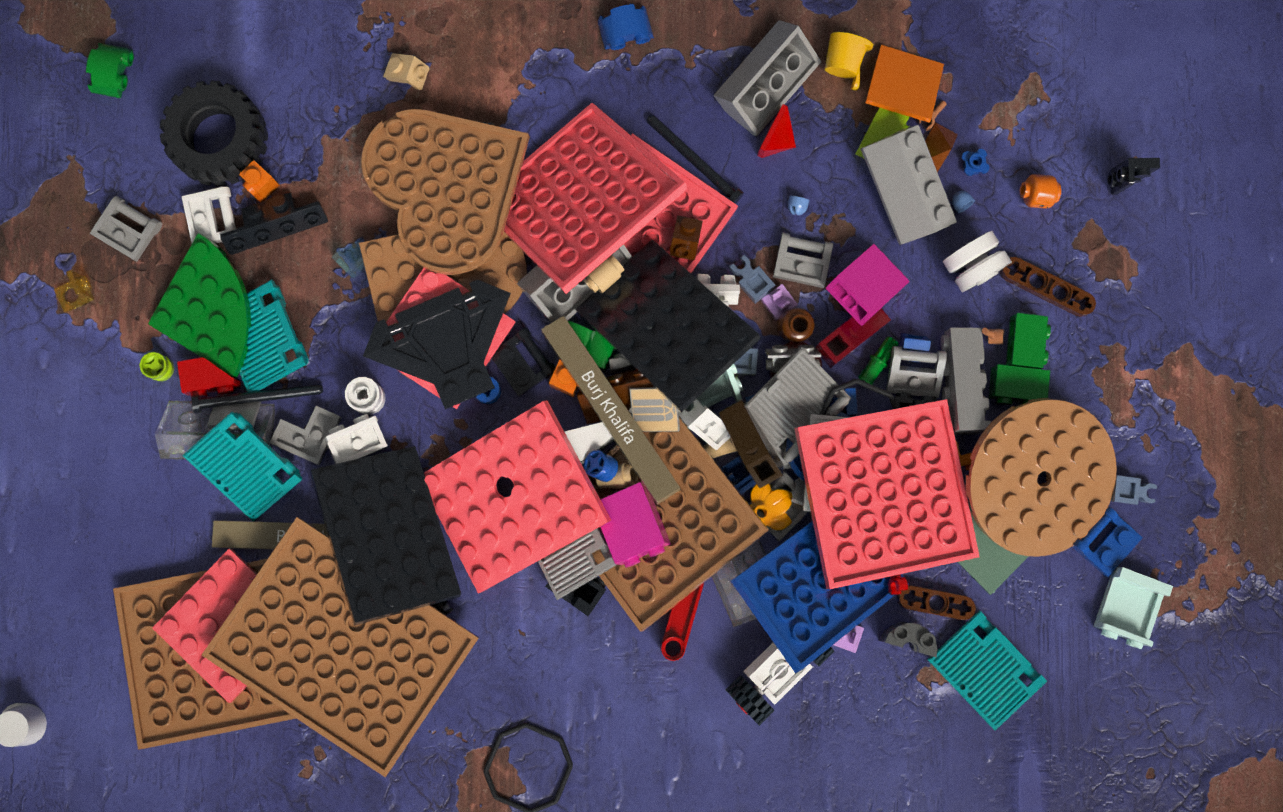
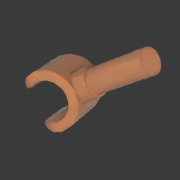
[918,100,947,131]
[982,328,1005,345]

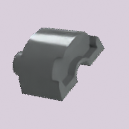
[879,622,937,658]

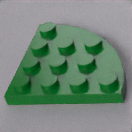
[148,233,251,377]

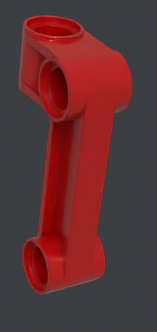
[661,583,704,661]

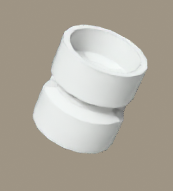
[345,377,385,415]

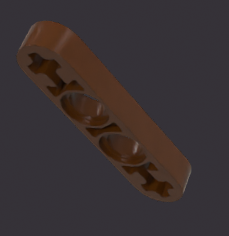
[1000,257,1096,317]

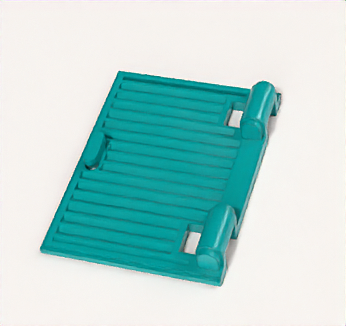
[240,279,309,393]
[183,412,302,522]
[927,610,1047,731]

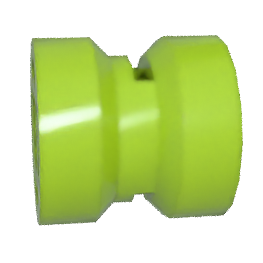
[139,352,174,382]

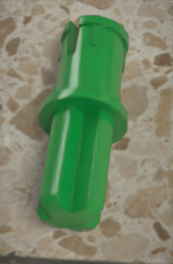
[858,336,898,385]

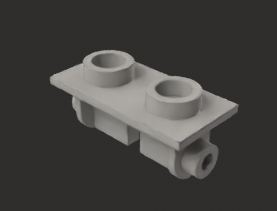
[765,345,821,373]

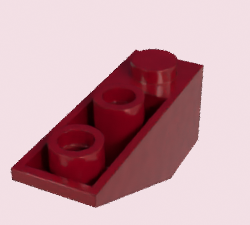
[815,308,891,368]

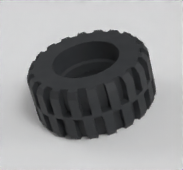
[159,80,268,186]

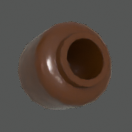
[777,308,815,342]

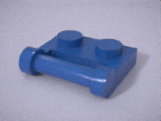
[1072,506,1143,577]

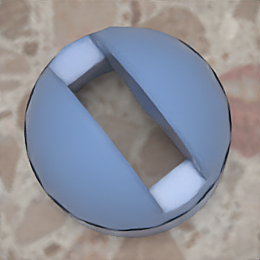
[952,191,975,213]
[788,195,809,215]

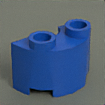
[597,4,654,50]

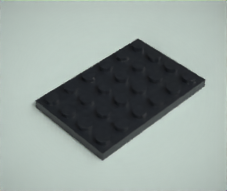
[575,240,761,413]
[310,446,461,626]

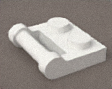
[181,187,236,243]

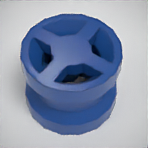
[476,377,501,404]
[584,450,618,482]

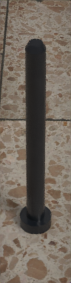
[646,115,744,204]
[191,384,323,414]

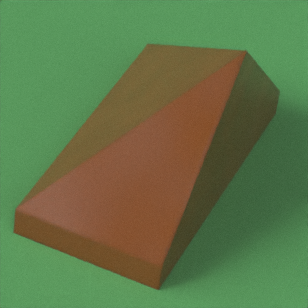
[925,122,958,172]

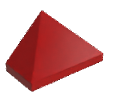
[757,104,796,158]

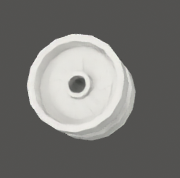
[942,231,1012,293]

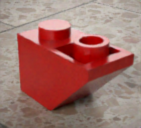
[177,357,241,398]

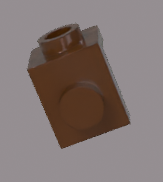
[669,215,703,260]

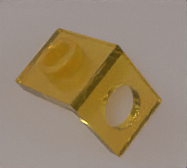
[54,270,94,313]

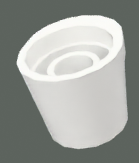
[0,703,47,747]

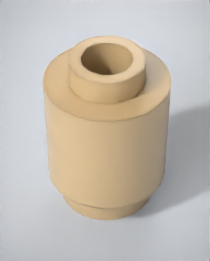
[584,255,624,293]

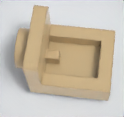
[383,53,429,90]

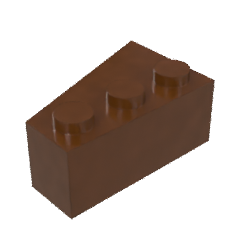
[577,368,654,424]

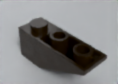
[719,399,784,488]

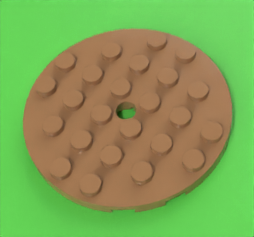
[966,398,1117,557]

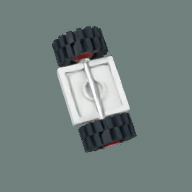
[725,642,834,726]

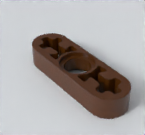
[897,586,976,620]

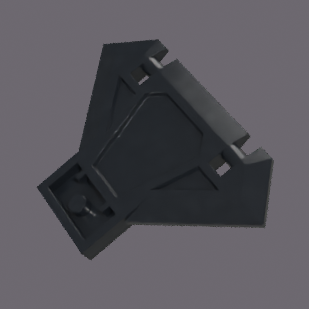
[363,280,511,410]

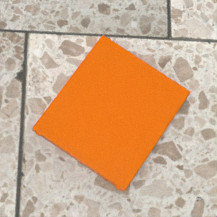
[865,45,944,123]

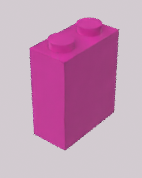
[825,244,910,326]
[601,482,671,568]

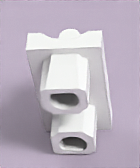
[696,274,740,307]

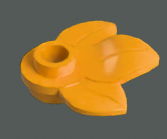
[750,484,792,530]

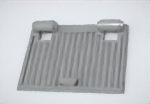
[745,348,851,466]
[538,528,617,600]

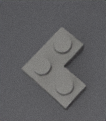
[269,406,342,465]

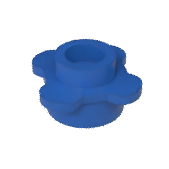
[961,149,990,176]

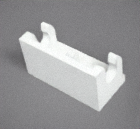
[679,399,730,450]

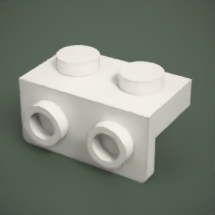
[325,414,387,464]

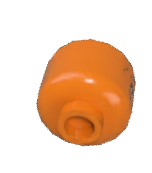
[1020,174,1061,209]

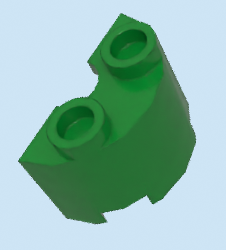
[86,43,134,98]

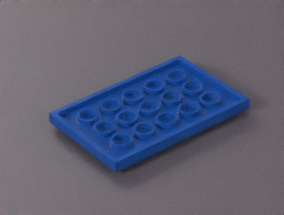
[731,521,909,673]

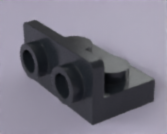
[1107,158,1160,195]

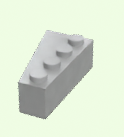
[941,328,991,435]

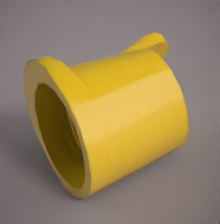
[825,32,873,91]

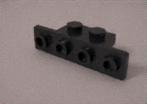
[220,192,328,255]

